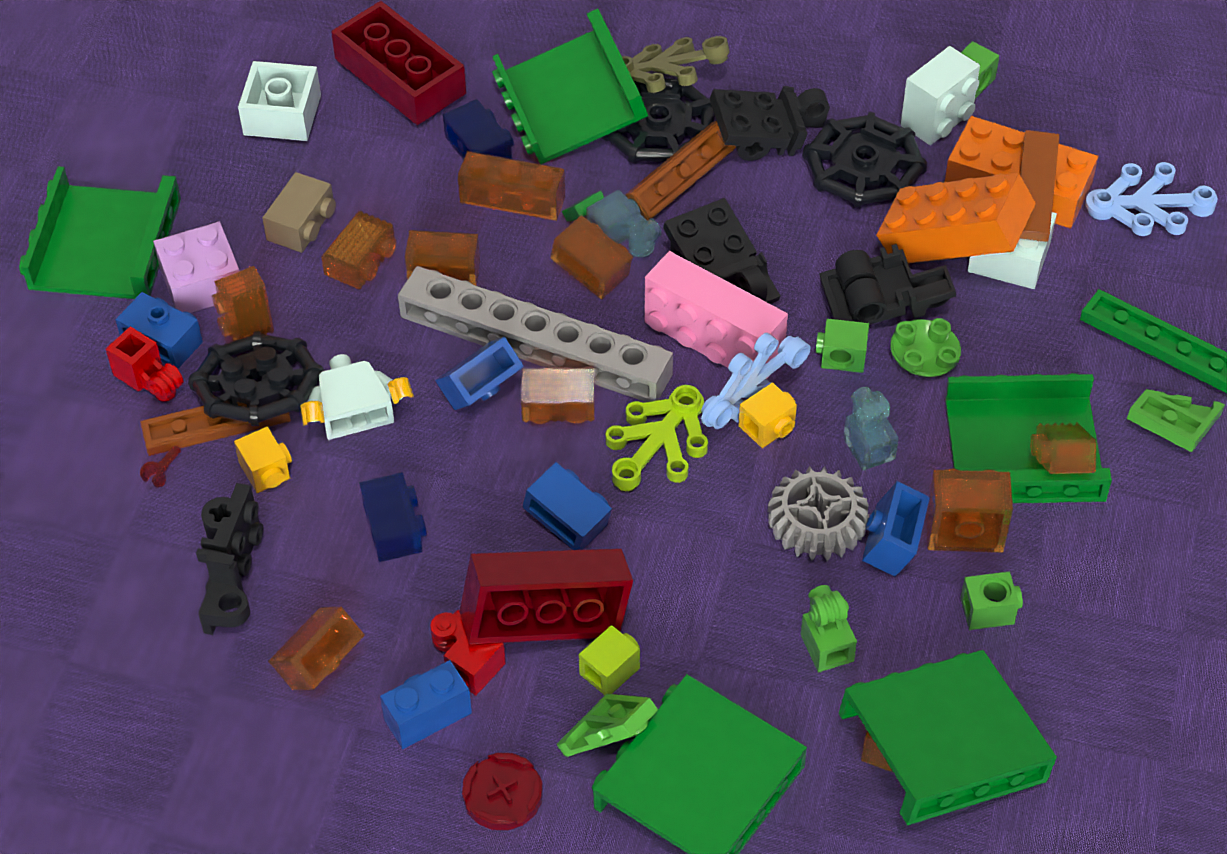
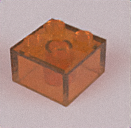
[926,469,1013,553]

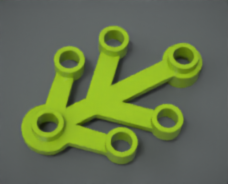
[605,385,708,491]

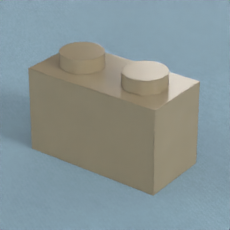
[262,172,336,253]

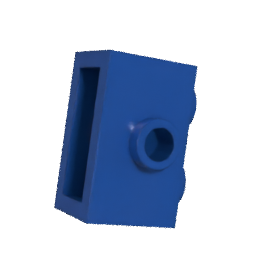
[115,292,203,369]
[435,336,524,410]
[523,462,612,550]
[862,481,930,577]
[380,660,472,750]

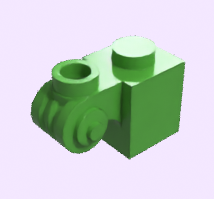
[801,585,857,673]

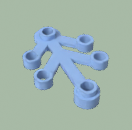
[1085,162,1217,236]
[701,333,811,429]

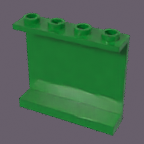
[492,8,648,165]
[19,166,181,299]
[944,373,1112,504]
[838,650,1057,825]
[592,674,807,854]

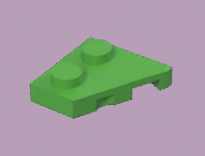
[1127,389,1225,452]
[556,694,658,757]

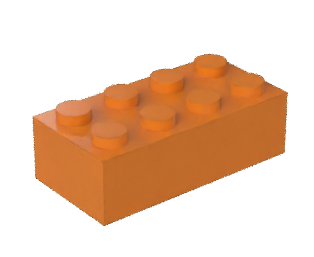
[945,116,1098,229]
[876,172,1036,263]

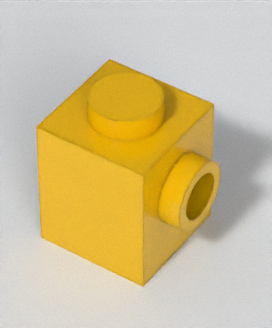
[739,382,797,448]
[234,426,292,493]

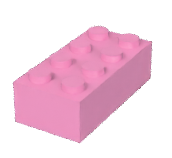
[645,251,788,379]

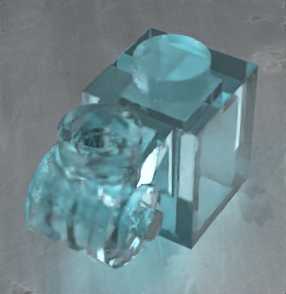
[586,189,662,257]
[844,387,899,471]

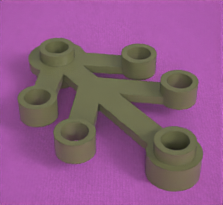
[622,36,730,93]

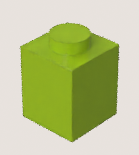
[579,625,640,695]

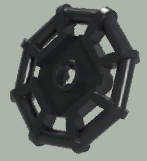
[602,78,715,164]
[802,112,928,208]
[188,330,324,426]

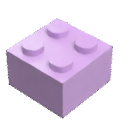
[153,221,245,313]

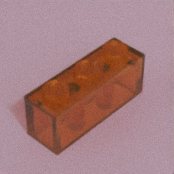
[458,151,565,221]

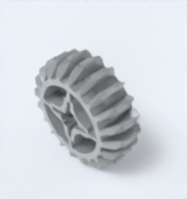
[768,466,869,561]

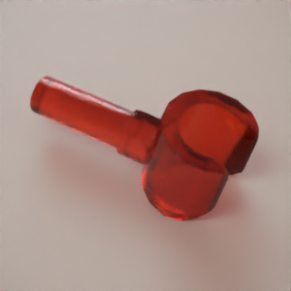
[140,446,181,487]

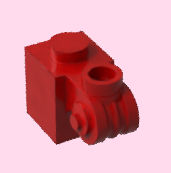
[105,326,184,402]
[430,610,506,696]

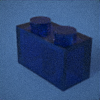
[443,99,514,177]
[359,472,427,563]

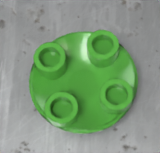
[890,318,961,377]

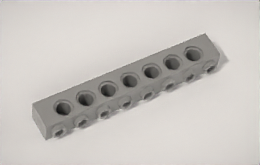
[398,266,673,402]

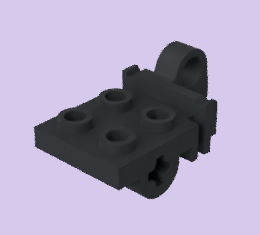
[710,86,830,161]
[663,198,781,304]
[819,244,956,325]
[196,483,264,636]

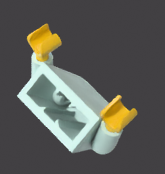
[300,354,414,440]

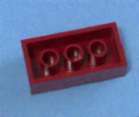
[331,1,467,125]
[459,549,633,644]

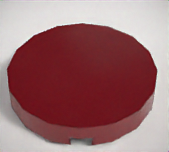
[462,753,543,831]

